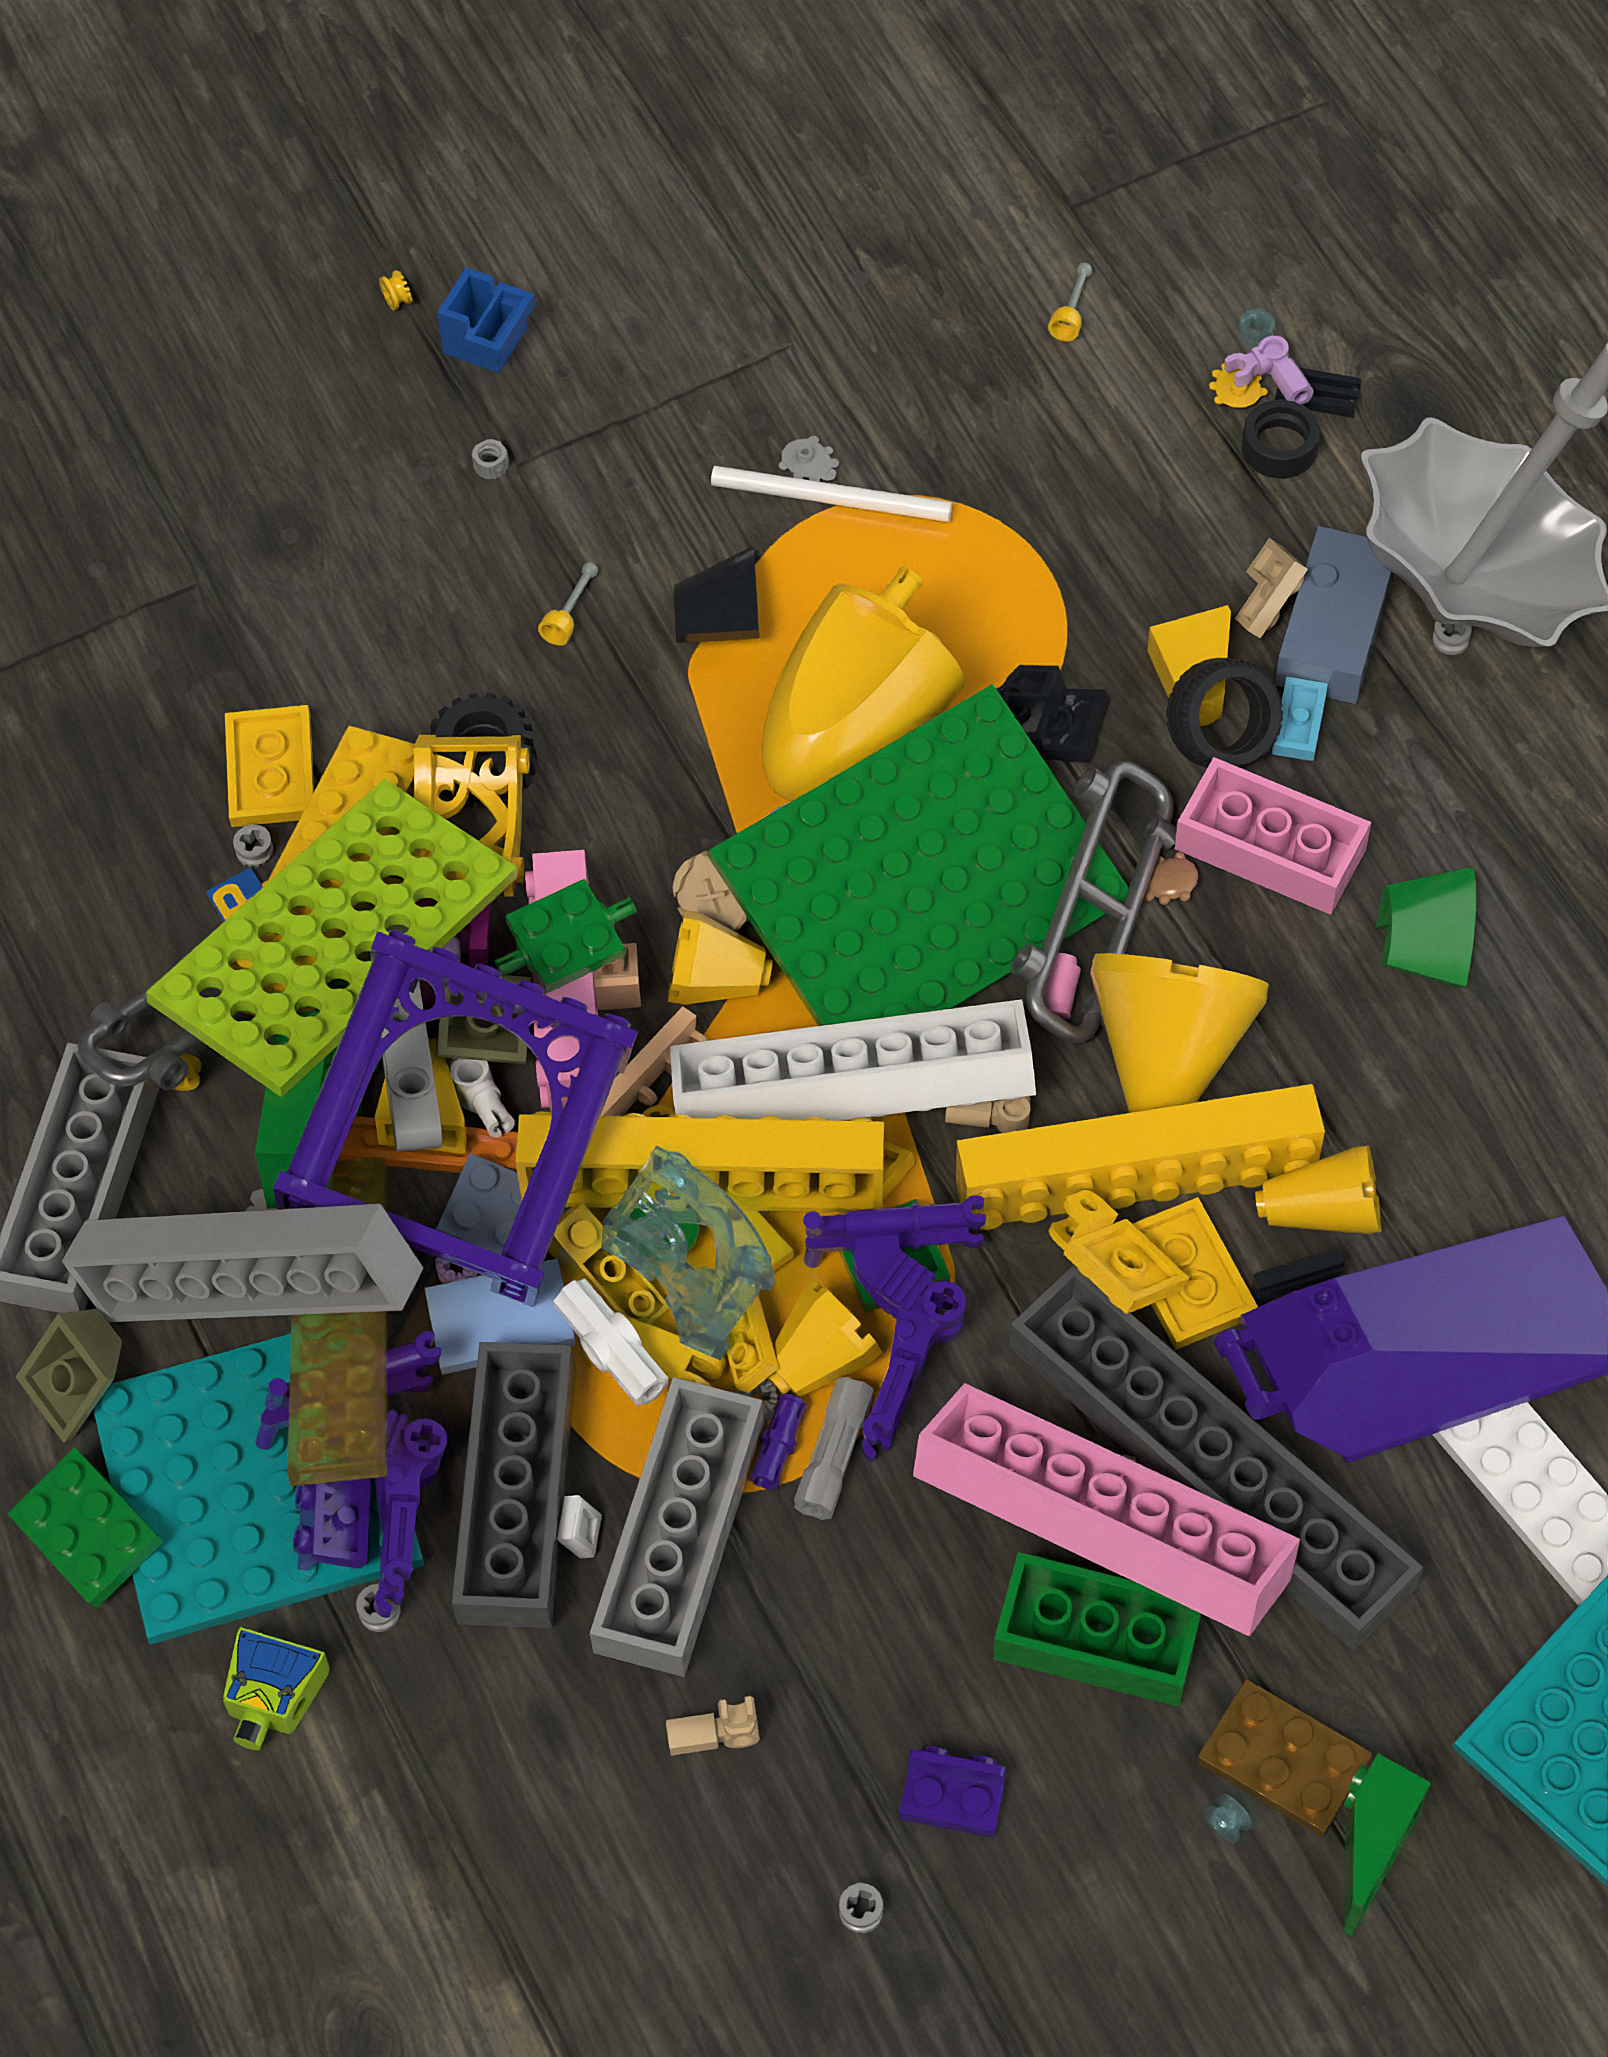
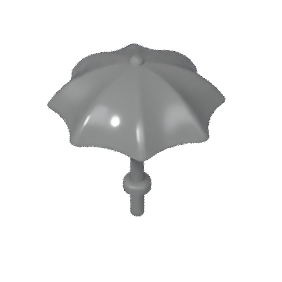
[1361,343,1608,647]

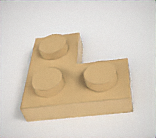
[1235,538,1308,638]

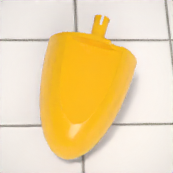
[762,566,965,802]

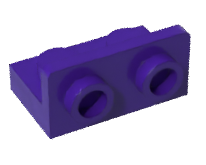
[293,1466,371,1571]
[899,1746,1006,1838]

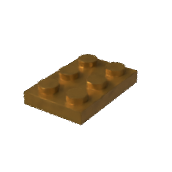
[1197,1679,1373,1838]

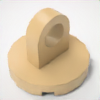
[672,851,749,932]

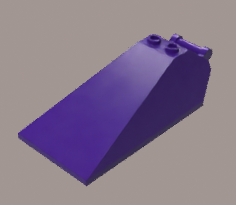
[1214,1216,1608,1464]

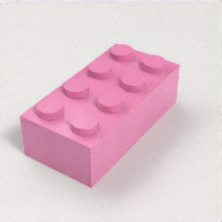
[1175,757,1371,915]

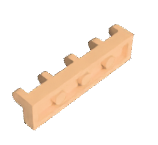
[600,1006,708,1116]

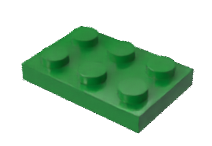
[7,1447,164,1609]

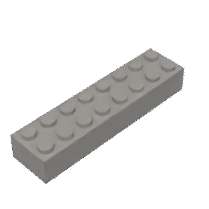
[62,1204,423,1322]

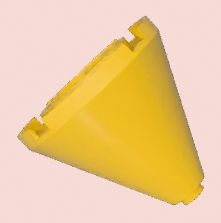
[1090,953,1269,1113]

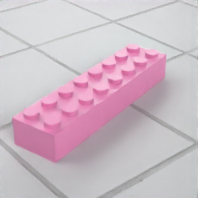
[913,1383,1300,1636]

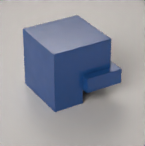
[437,267,535,373]

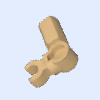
[945,1072,1035,1133]
[666,1696,760,1755]

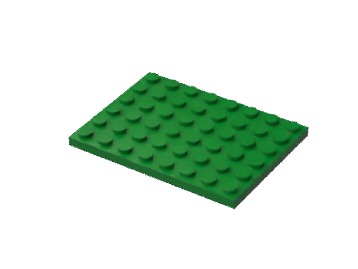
[707,684,1129,1026]

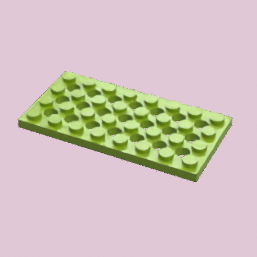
[146,779,517,1098]

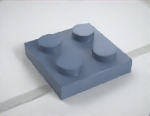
[436,1153,522,1255]

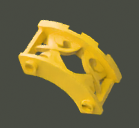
[411,735,530,897]

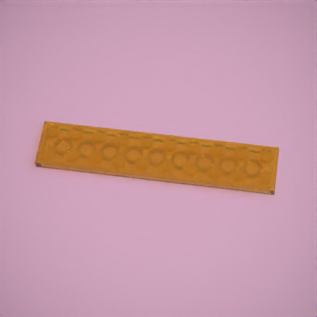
[288,1156,387,1486]

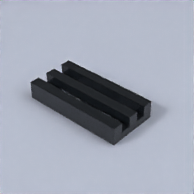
[1275,367,1362,418]
[1250,1249,1345,1307]

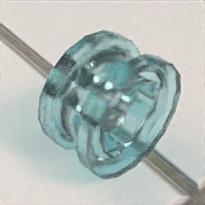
[1239,309,1275,347]
[1205,1793,1253,1843]

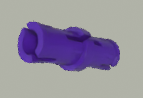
[749,1394,807,1490]

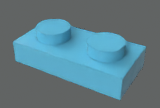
[1272,676,1328,761]

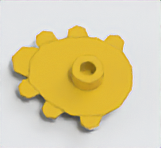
[1209,363,1268,408]

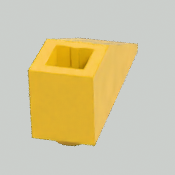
[548,1203,670,1325]

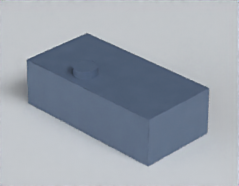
[1275,526,1394,704]

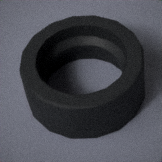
[1241,399,1320,479]

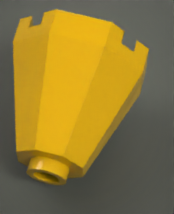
[668,910,773,1005]
[768,1280,883,1397]

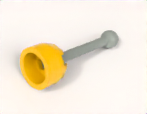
[1048,262,1092,341]
[538,562,598,646]

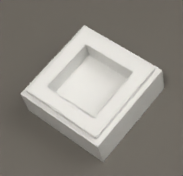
[557,1495,602,1558]

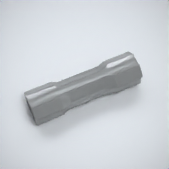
[794,1377,874,1520]

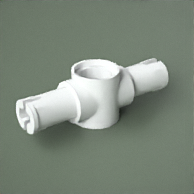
[434,1036,515,1138]

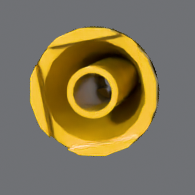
[1255,1145,1382,1235]

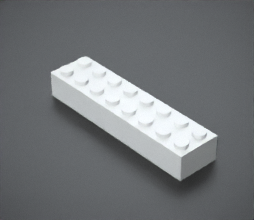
[670,999,1036,1121]

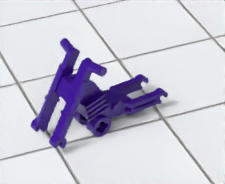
[803,1195,986,1462]
[255,1331,447,1618]

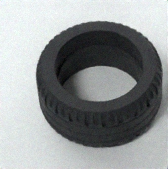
[1166,658,1283,769]

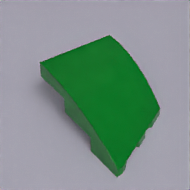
[1375,868,1476,988]

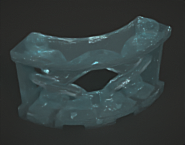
[601,1146,775,1360]

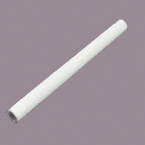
[711,466,952,522]

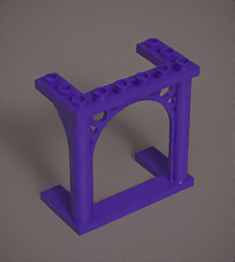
[273,930,638,1307]

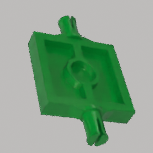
[494,879,637,993]

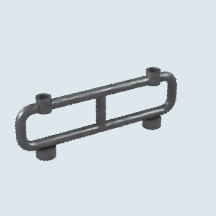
[1010,761,1177,1043]
[77,980,243,1090]

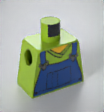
[223,1627,330,1750]

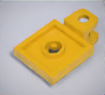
[1049,1189,1189,1314]

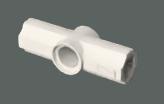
[553,1278,669,1406]

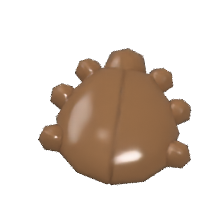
[1144,851,1198,905]

